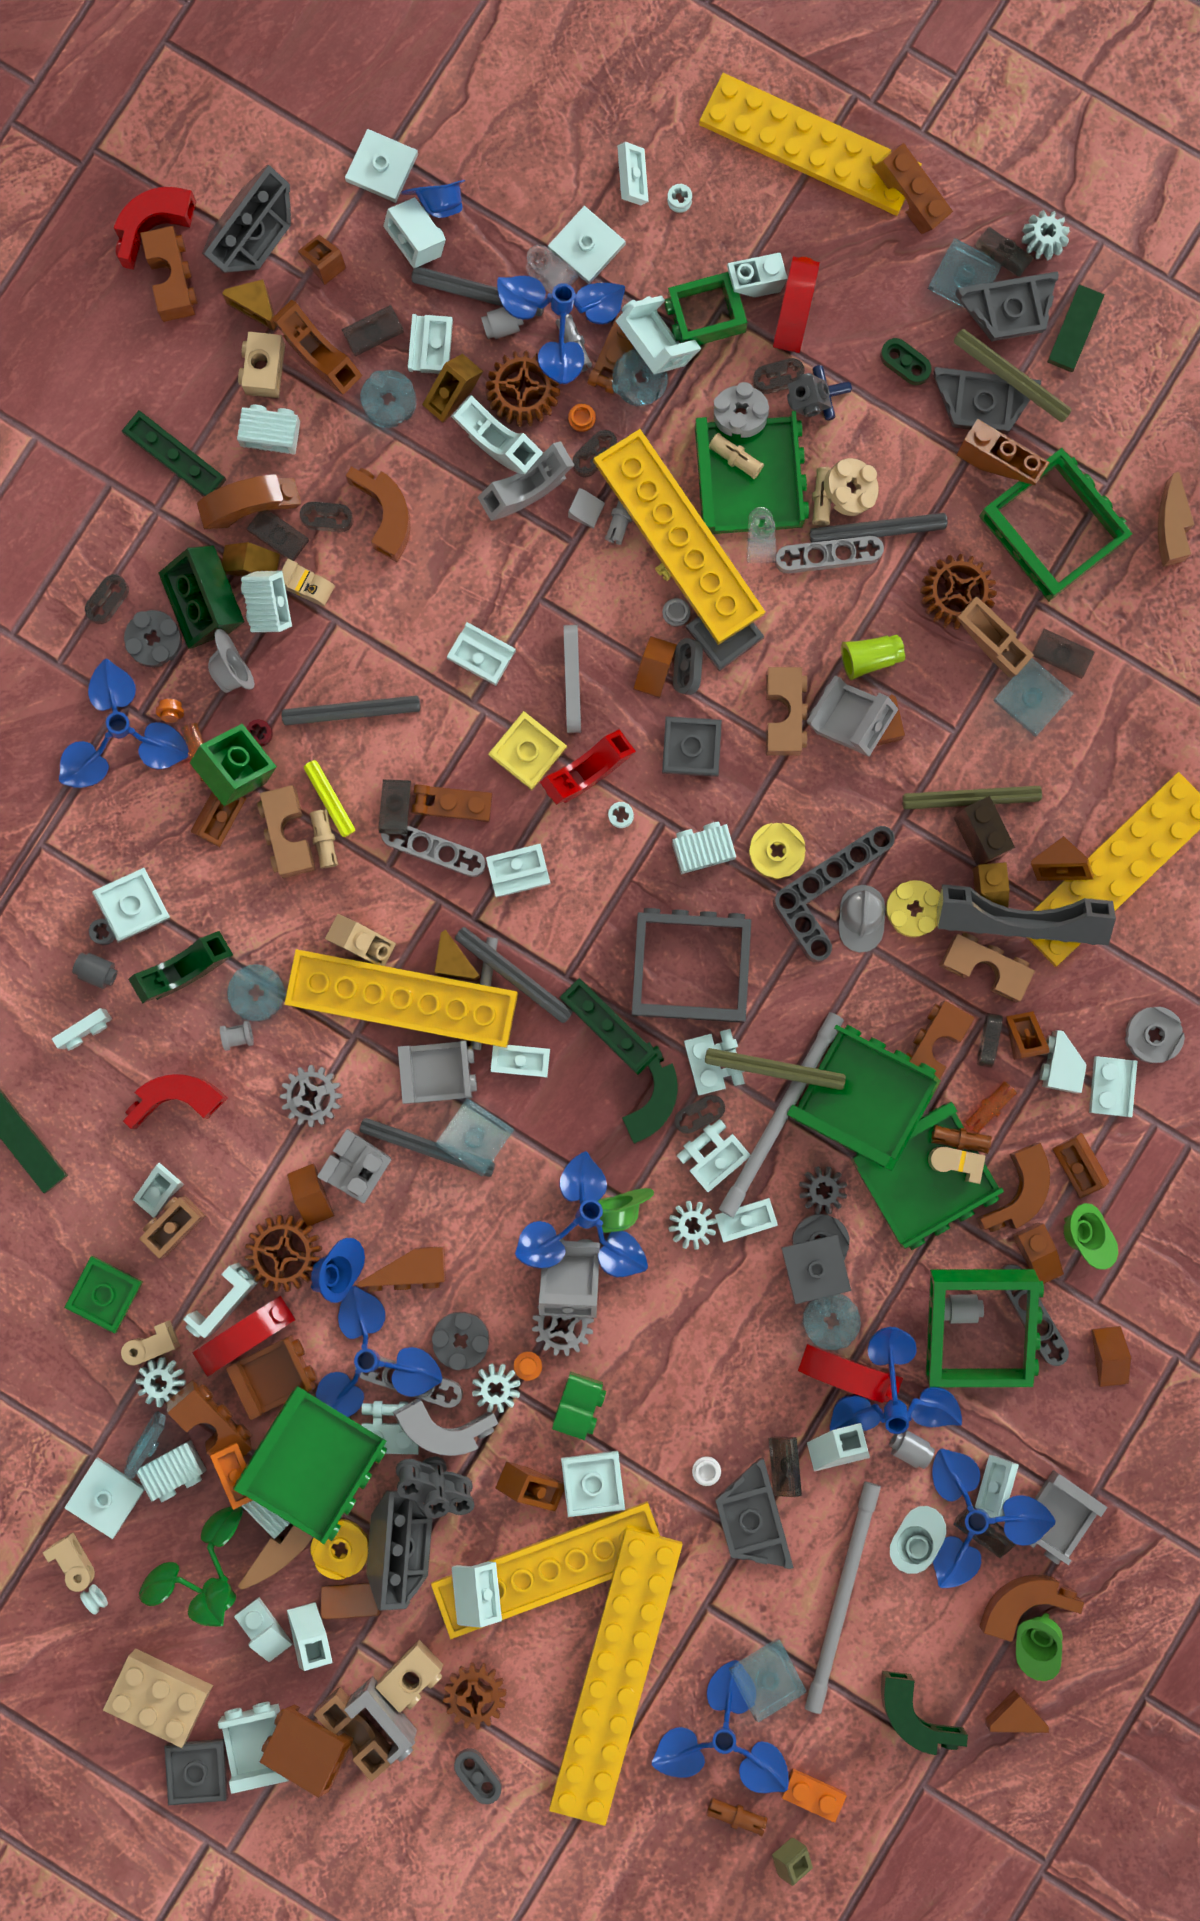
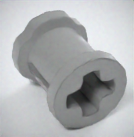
[220,1021,254,1051]

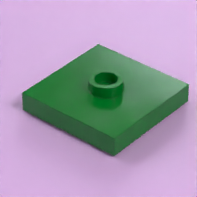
[64,1256,143,1334]

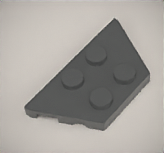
[955,271,1059,342]
[933,367,1041,434]
[715,1458,794,1569]

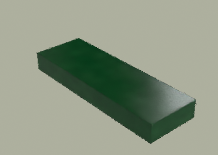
[1047,284,1105,372]

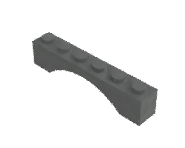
[937,884,1116,945]

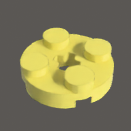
[749,823,806,880]
[886,880,940,937]

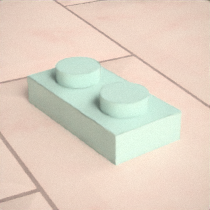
[617,142,649,205]
[52,1008,112,1051]
[491,1045,550,1077]
[715,1198,778,1243]
[974,1455,1019,1518]

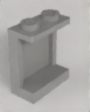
[807,676,898,757]
[398,1040,477,1104]
[539,1239,600,1318]
[1030,1470,1108,1565]
[344,1676,417,1764]

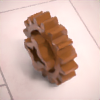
[443,1662,507,1730]

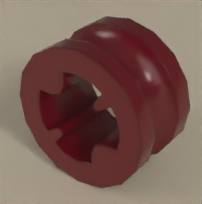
[246,719,273,746]

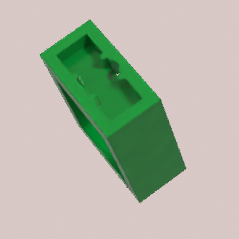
[664,272,748,345]

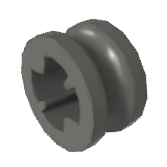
[89,919,115,945]

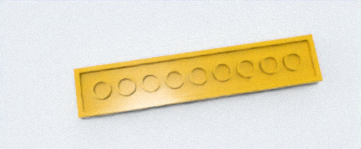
[549,1527,683,1826]

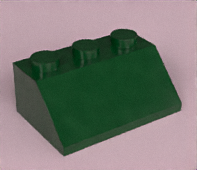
[158,545,245,649]

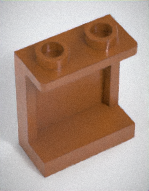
[226,1335,317,1420]
[260,1704,354,1798]

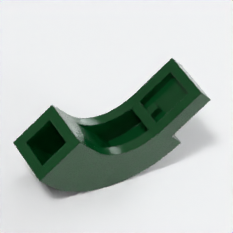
[128,931,233,1004]
[622,1042,678,1144]
[881,1671,968,1755]

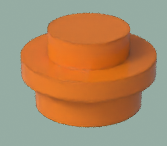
[568,404,596,432]
[156,699,184,723]
[514,1351,542,1381]

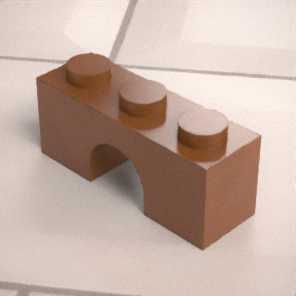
[872,143,953,235]
[140,226,198,322]
[906,1001,975,1079]
[166,1380,252,1457]

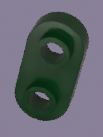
[880,338,931,385]

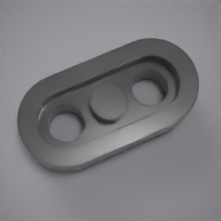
[673,638,703,695]
[454,1748,502,1804]

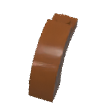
[272,300,363,395]
[346,466,411,562]
[197,474,302,529]
[976,1143,1050,1232]
[979,1575,1084,1642]

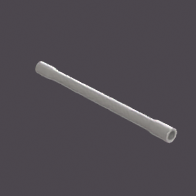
[718,1012,844,1218]
[805,1481,881,1714]

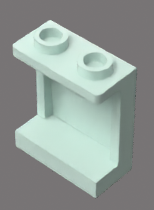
[616,296,701,374]
[183,1263,259,1338]
[218,1702,289,1794]

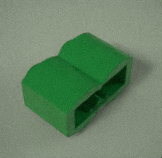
[552,1371,606,1440]

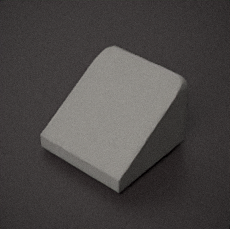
[568,488,605,529]

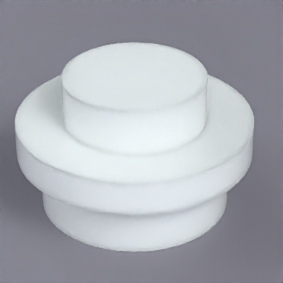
[692,1456,721,1486]

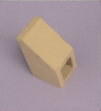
[325,914,396,966]

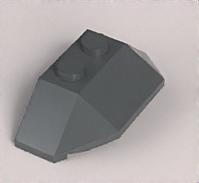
[202,165,291,273]
[366,1490,432,1611]

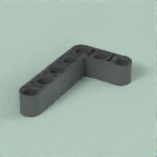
[773,826,895,962]

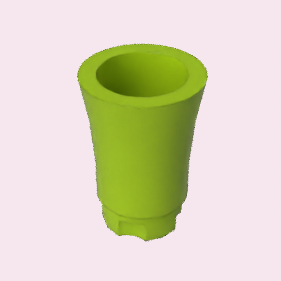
[841,635,905,680]

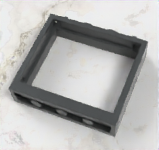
[631,908,752,1023]

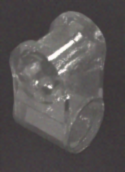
[526,245,579,294]
[747,507,776,563]

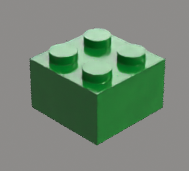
[190,724,277,806]

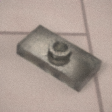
[975,227,1034,277]
[341,305,404,357]
[247,510,309,561]
[1032,629,1095,679]
[378,779,412,834]
[768,1436,802,1497]
[953,1506,1016,1558]

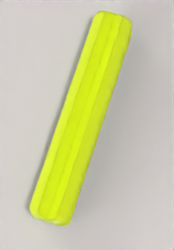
[304,760,355,837]

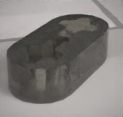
[752,358,805,394]
[573,430,617,477]
[300,502,354,532]
[85,574,129,624]
[977,1013,1003,1068]
[674,1095,725,1134]

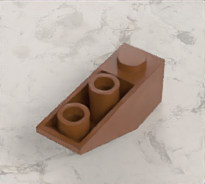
[956,419,1050,485]
[358,1246,446,1292]

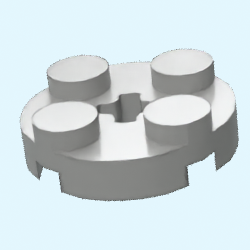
[714,382,769,438]
[1125,1007,1185,1063]

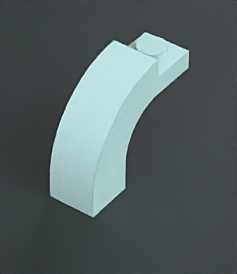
[451,395,543,474]

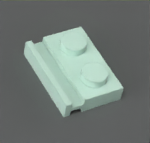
[408,314,453,374]
[447,622,516,686]
[486,843,551,898]
[1089,1056,1138,1117]

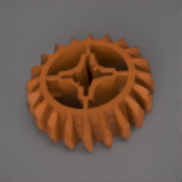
[485,350,560,427]
[920,554,997,630]
[244,1214,322,1292]

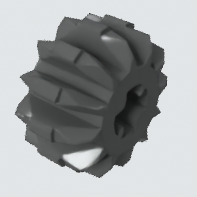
[799,1166,847,1214]

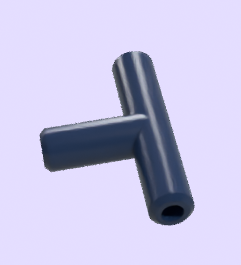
[812,365,852,421]

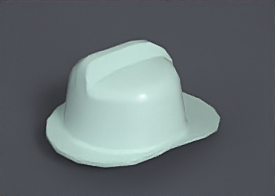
[890,1506,946,1574]

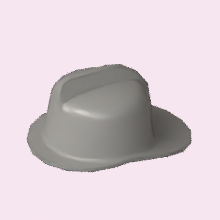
[208,629,255,693]
[839,885,886,953]

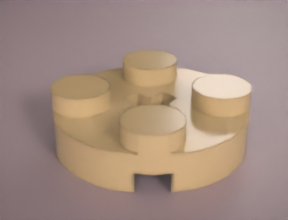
[824,458,879,516]

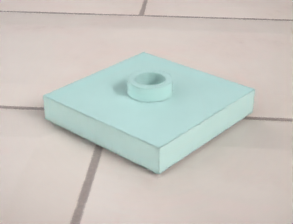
[345,129,418,203]
[548,206,626,284]
[92,868,170,943]
[561,1451,625,1517]
[64,1457,145,1539]

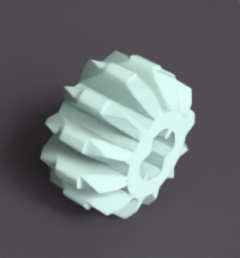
[1022,210,1070,261]
[668,1201,717,1250]
[136,1357,186,1407]
[472,1363,521,1413]

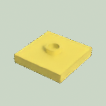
[488,711,567,790]

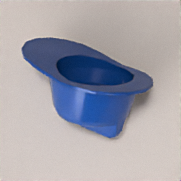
[401,180,465,218]
[311,1238,365,1303]

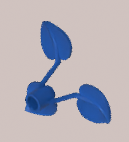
[497,276,625,384]
[59,659,189,788]
[515,1151,648,1277]
[316,1286,443,1417]
[829,1327,962,1434]
[932,1448,1055,1588]
[652,1660,789,1793]

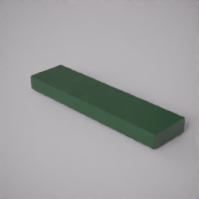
[122,410,226,497]
[559,978,658,1075]
[0,1089,69,1194]

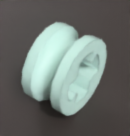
[668,184,692,213]
[608,802,634,828]
[80,1584,108,1615]

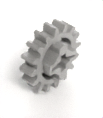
[280,1065,343,1127]
[532,1305,594,1356]

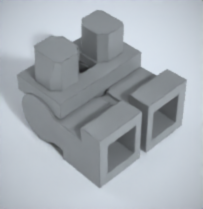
[317,1128,392,1204]

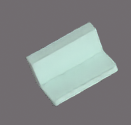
[452,1562,502,1628]

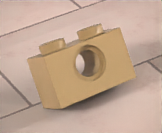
[238,332,285,398]
[375,1640,443,1713]

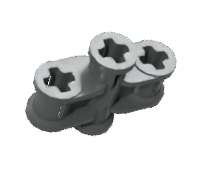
[396,1457,474,1518]

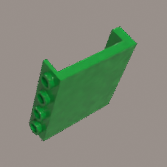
[695,411,809,534]
[787,1025,941,1172]
[850,1102,1004,1250]
[233,1386,387,1544]

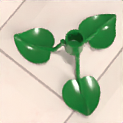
[138,1506,244,1627]

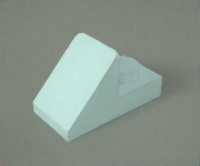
[133,1163,184,1218]
[234,1597,293,1662]

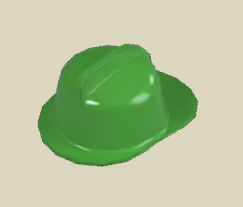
[598,1188,654,1233]
[1063,1203,1118,1270]
[1016,1613,1063,1681]

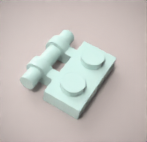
[684,1029,745,1096]
[676,1119,750,1192]
[361,1401,419,1455]

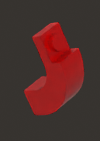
[114,187,196,270]
[773,256,820,353]
[540,729,636,805]
[123,1074,228,1129]
[192,1296,296,1377]
[798,1344,903,1403]

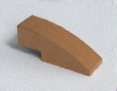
[1158,472,1194,567]
[957,596,1034,678]
[238,1525,313,1590]

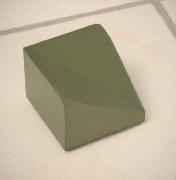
[772,1838,813,1886]

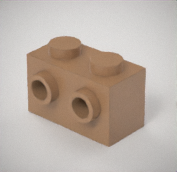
[139,1196,206,1259]

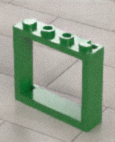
[979,448,1133,602]
[926,1269,1044,1387]

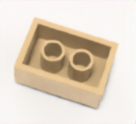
[103,1648,213,1748]

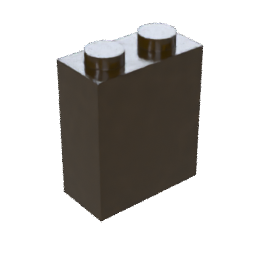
[953,796,1015,865]

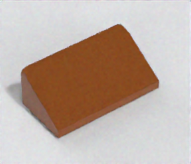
[191,792,247,847]
[1052,1133,1109,1199]
[321,1583,381,1619]

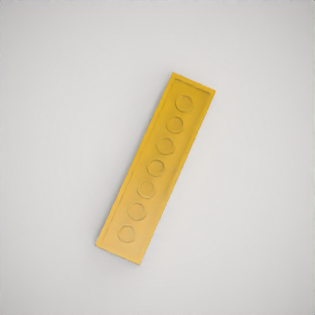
[699,73,922,216]
[593,429,766,645]
[1026,772,1200,967]
[284,949,518,1048]
[431,1501,660,1639]

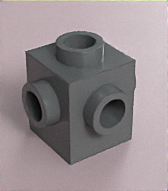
[787,373,832,417]

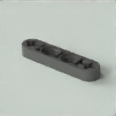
[1000,1264,1069,1366]

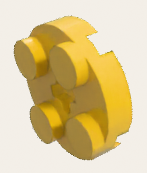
[311,1519,369,1580]

